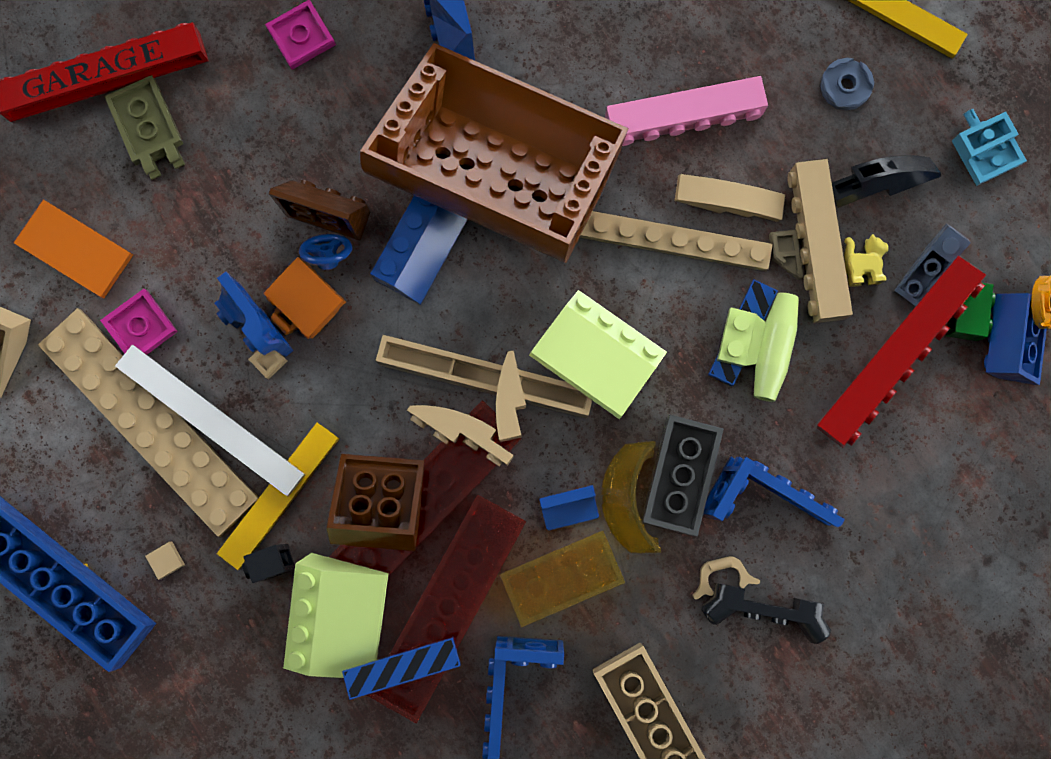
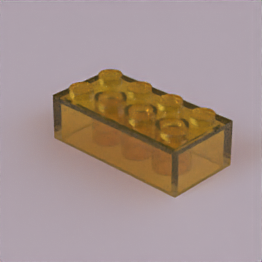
[500,530,625,627]

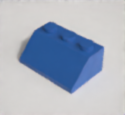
[984,293,1047,385]

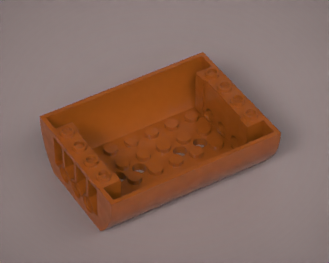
[360,43,629,263]

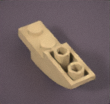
[407,405,514,467]

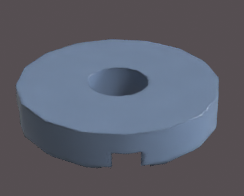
[820,58,874,110]

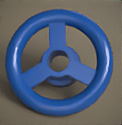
[299,234,352,270]

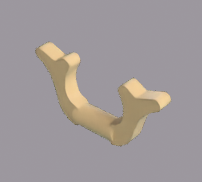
[693,556,760,600]

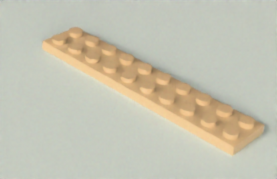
[38,308,259,537]

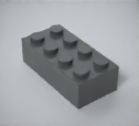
[640,415,724,537]

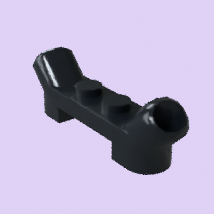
[701,583,831,644]

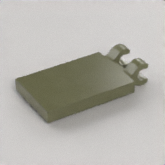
[104,75,185,180]

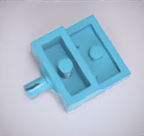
[952,109,1027,186]

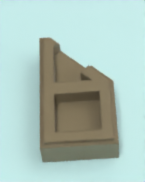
[769,230,804,279]

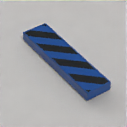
[708,279,778,387]
[342,637,461,699]

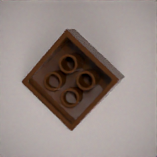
[269,180,371,241]
[327,454,425,551]

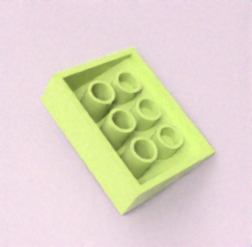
[529,290,667,419]
[283,553,389,678]

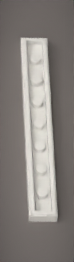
[115,345,305,497]

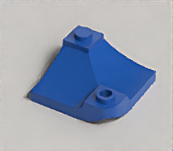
[215,272,294,357]

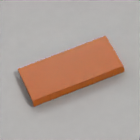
[14,199,133,299]

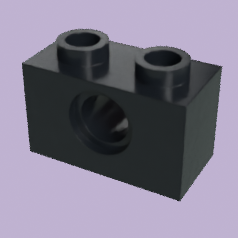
[242,544,295,583]

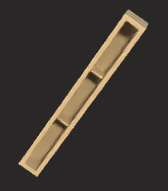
[376,335,592,419]

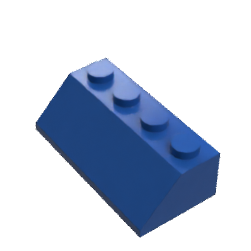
[370,196,468,305]

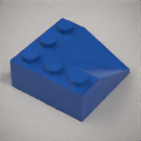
[424,0,475,61]

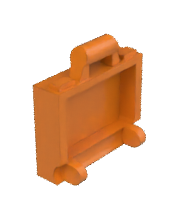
[263,257,346,339]

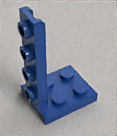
[703,457,845,527]
[482,636,564,759]

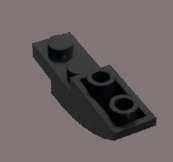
[832,155,941,208]

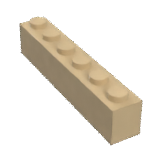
[788,159,853,323]

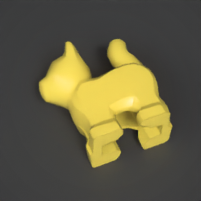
[844,234,888,287]

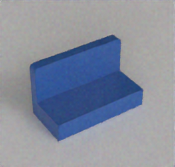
[539,485,599,530]

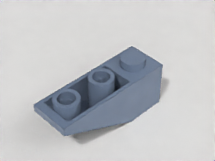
[894,223,971,306]

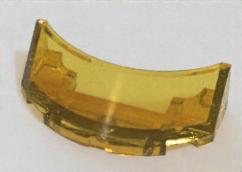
[601,441,661,553]

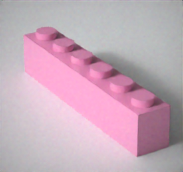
[605,76,768,146]

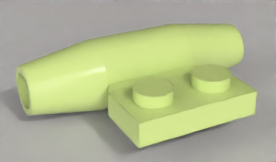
[717,293,799,402]

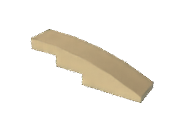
[675,174,785,222]

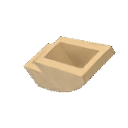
[496,351,526,442]

